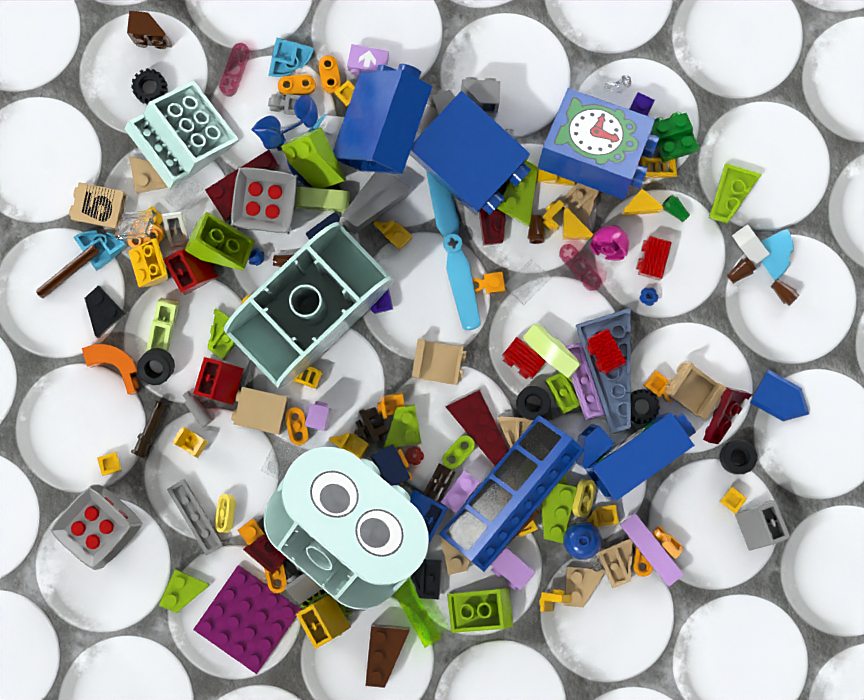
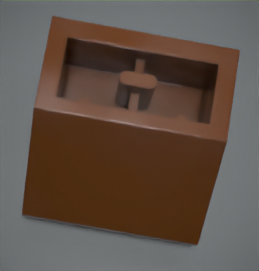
[127,11,172,49]

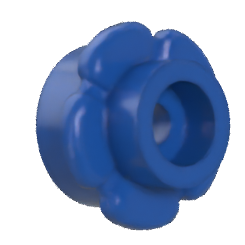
[248,248,265,266]
[640,287,659,306]

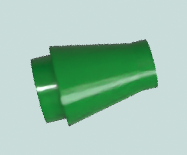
[662,194,690,222]

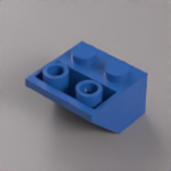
[576,424,615,469]
[410,489,448,543]

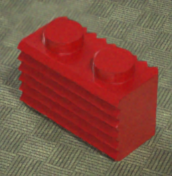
[636,236,672,281]
[586,329,626,376]
[502,337,546,380]

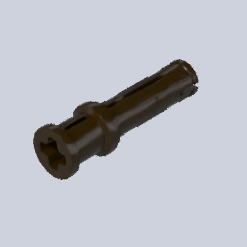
[131,400,168,459]

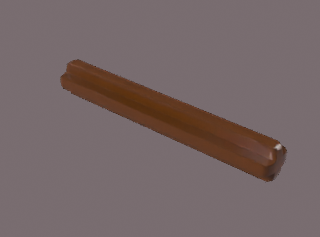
[36,245,99,298]

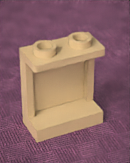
[664,361,726,420]
[231,387,289,435]

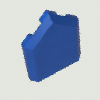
[749,370,809,422]

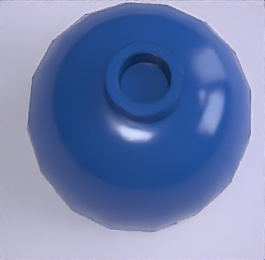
[563,521,602,560]

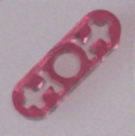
[219,43,250,97]
[559,244,601,291]

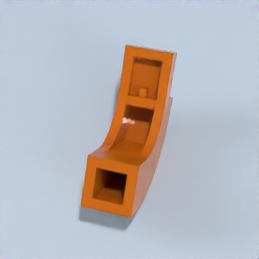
[82,344,140,395]

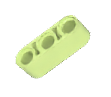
[294,187,350,212]

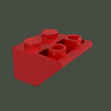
[163,249,218,295]
[193,357,244,405]

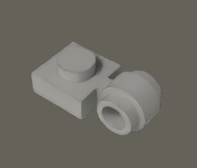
[268,94,300,116]

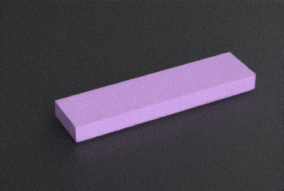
[565,343,605,421]
[619,513,684,587]

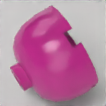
[590,225,630,261]

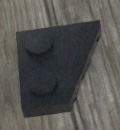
[84,285,126,339]
[410,559,442,600]

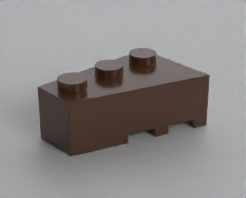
[365,624,410,688]

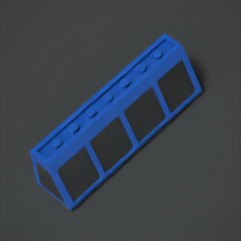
[439,415,585,572]

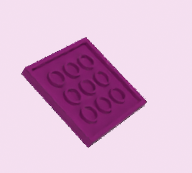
[193,565,302,674]

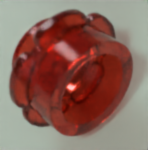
[405,446,424,465]

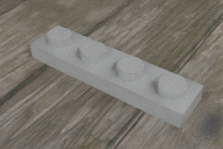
[167,479,224,556]

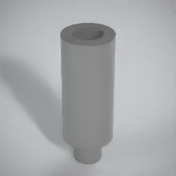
[183,391,214,428]

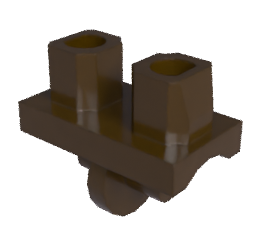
[354,407,388,442]
[423,463,456,503]

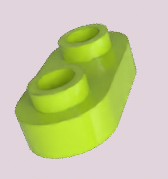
[442,436,475,469]

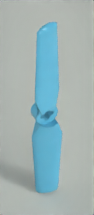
[426,170,481,330]

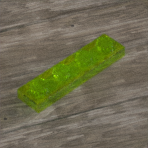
[394,578,442,648]

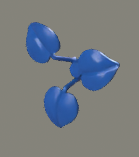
[251,95,318,184]

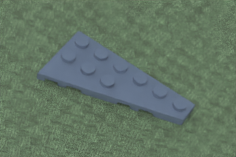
[576,308,631,434]

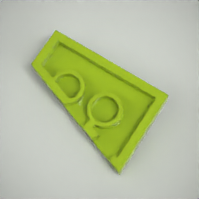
[497,160,538,226]
[708,163,762,224]
[541,482,577,543]

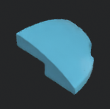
[268,37,314,77]
[761,229,794,281]
[73,230,126,271]

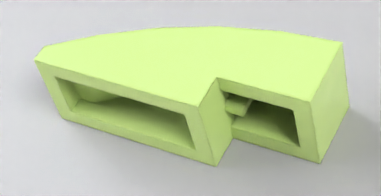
[147,297,180,352]
[523,324,581,378]

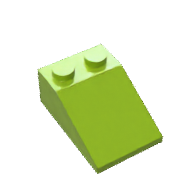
[281,128,347,189]
[185,212,255,271]
[447,587,514,633]

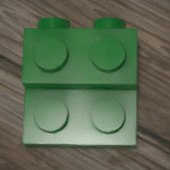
[650,112,699,163]

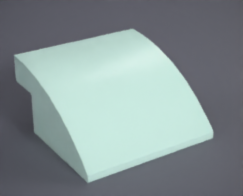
[125,81,239,189]

